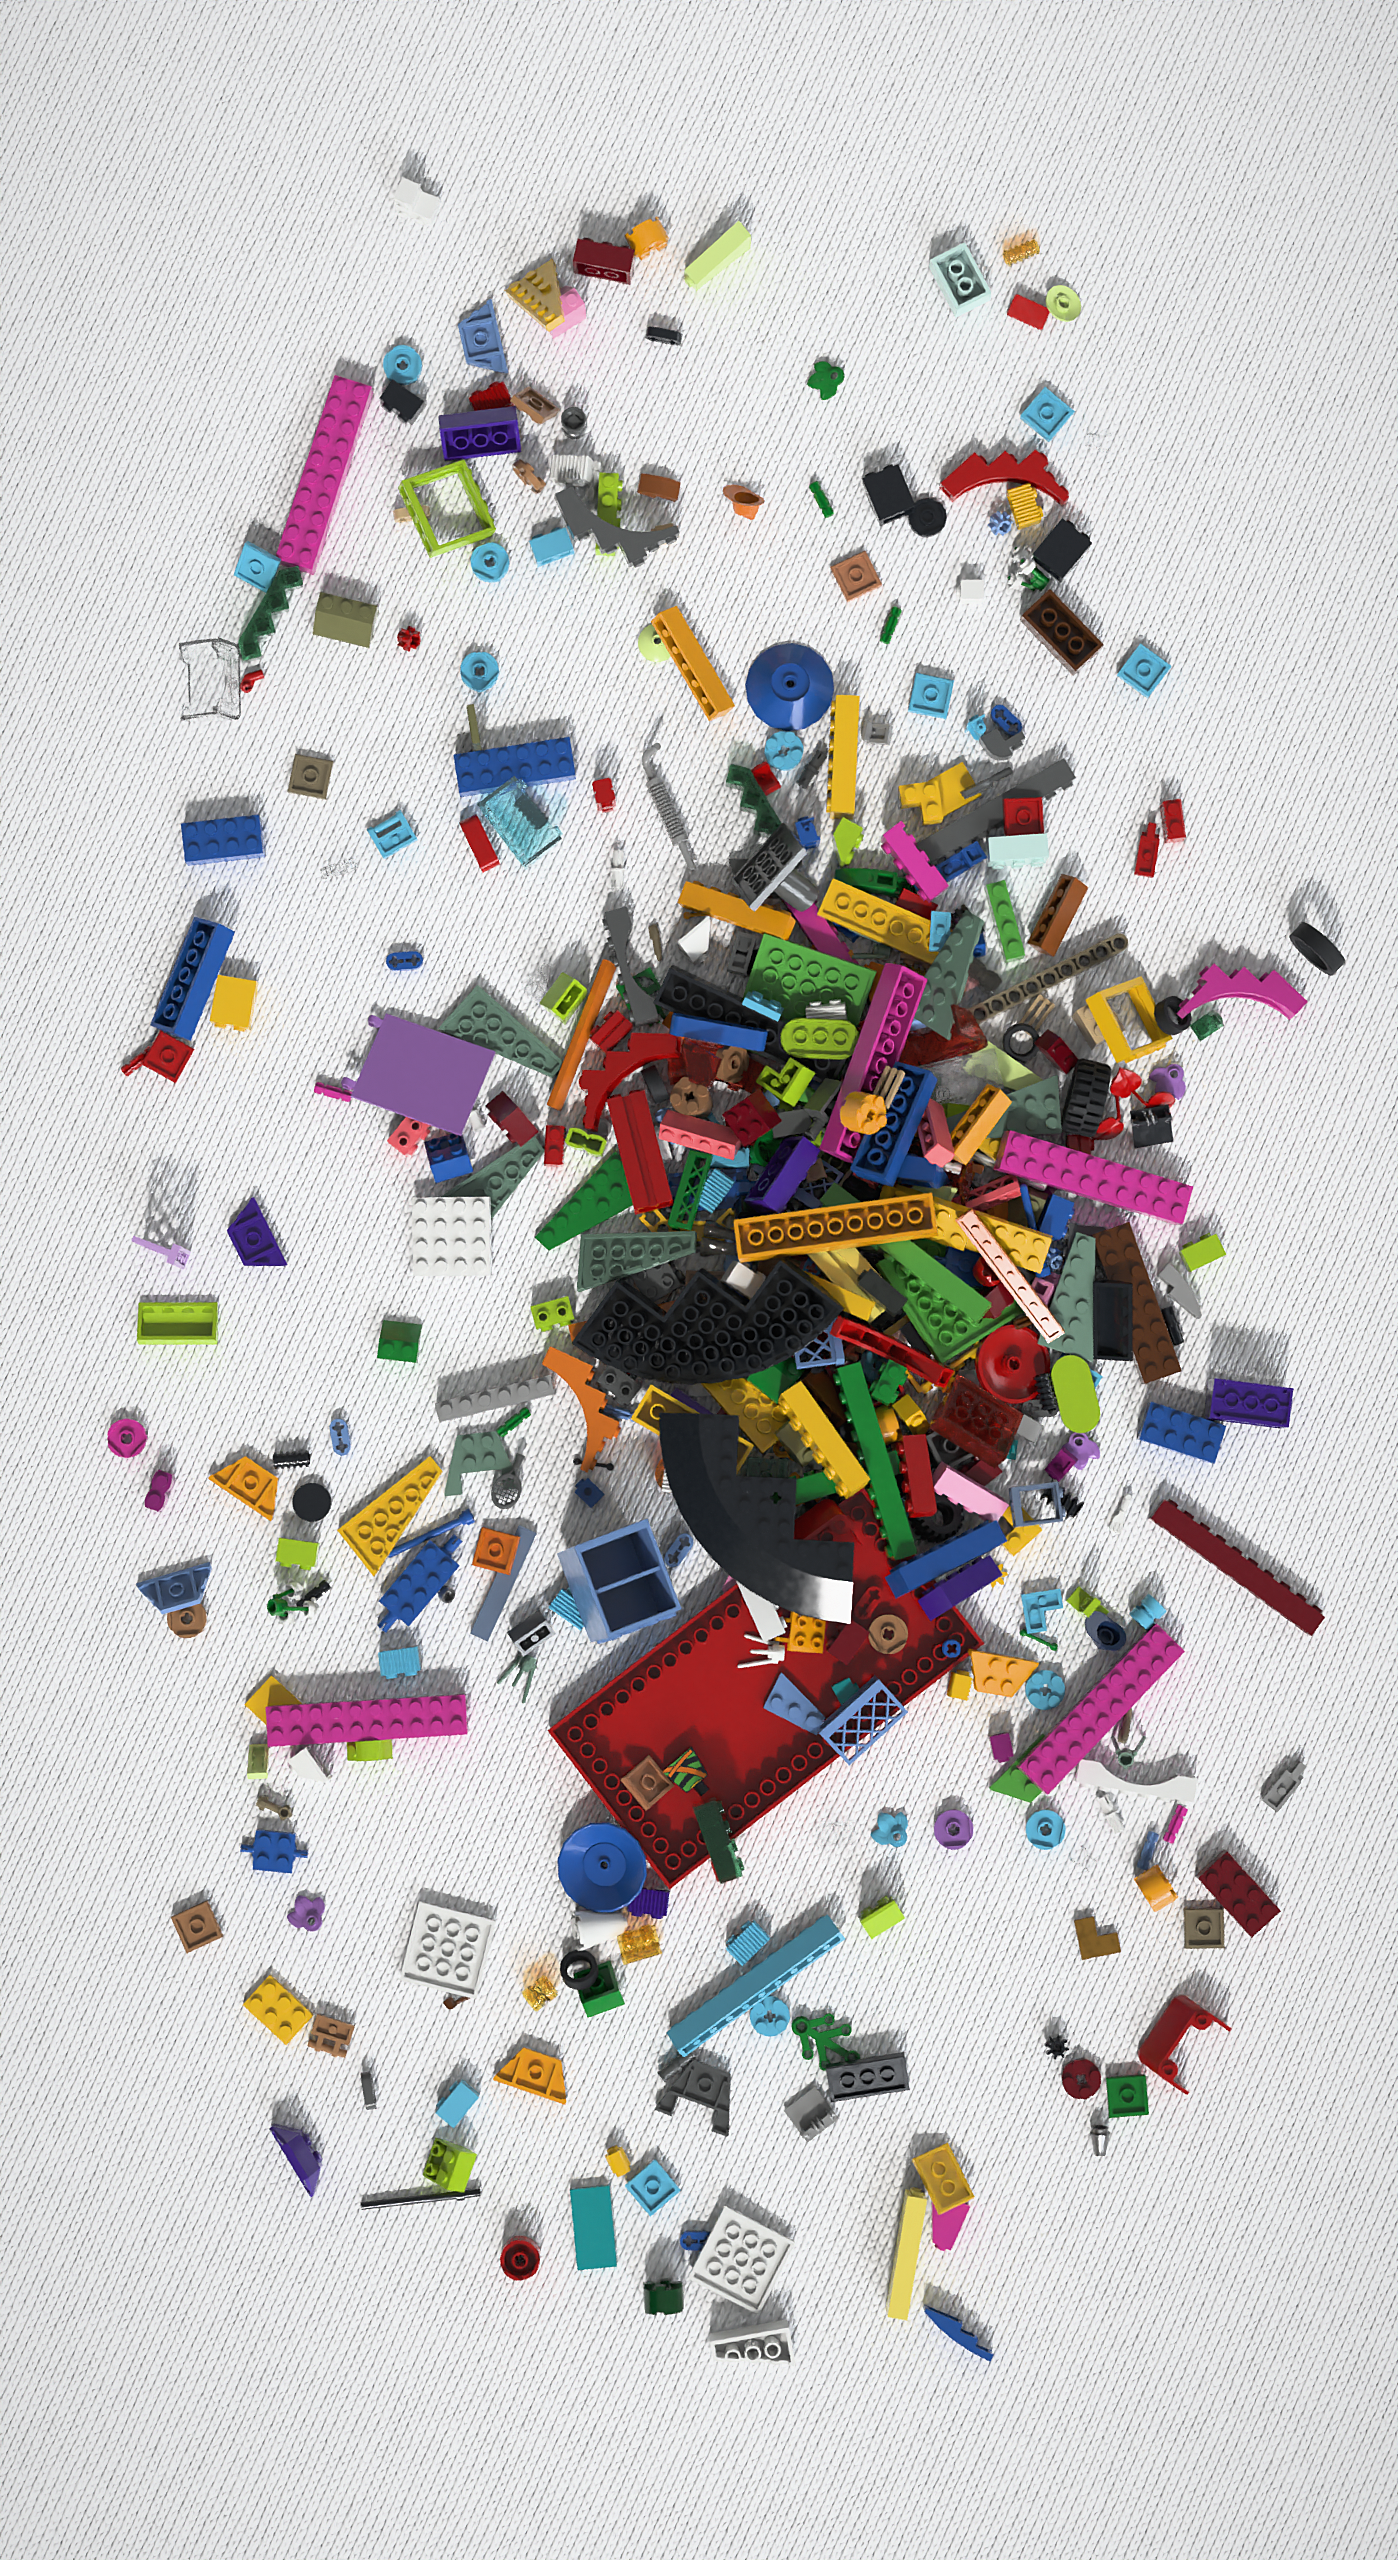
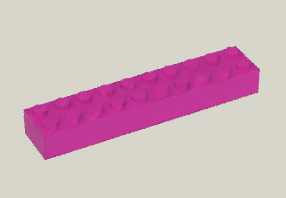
[276,375,374,575]
[819,963,928,1163]
[993,1130,1193,1225]
[1016,1623,1185,1795]
[266,1694,468,1747]

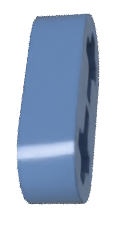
[329,1419,351,1456]
[664,1533,693,1567]

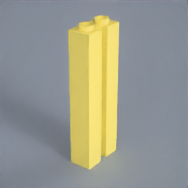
[806,1247,885,1324]
[885,2187,927,2321]

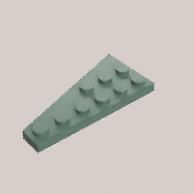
[914,910,984,1040]
[946,1075,1062,1139]
[1036,1231,1095,1362]

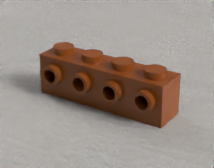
[1027,874,1089,957]

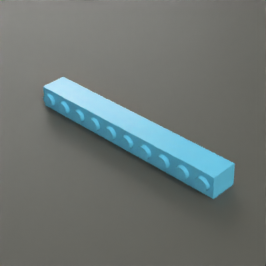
[666,1914,845,2057]

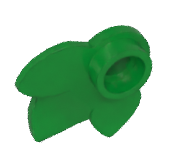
[807,361,845,401]

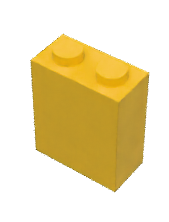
[209,975,259,1032]

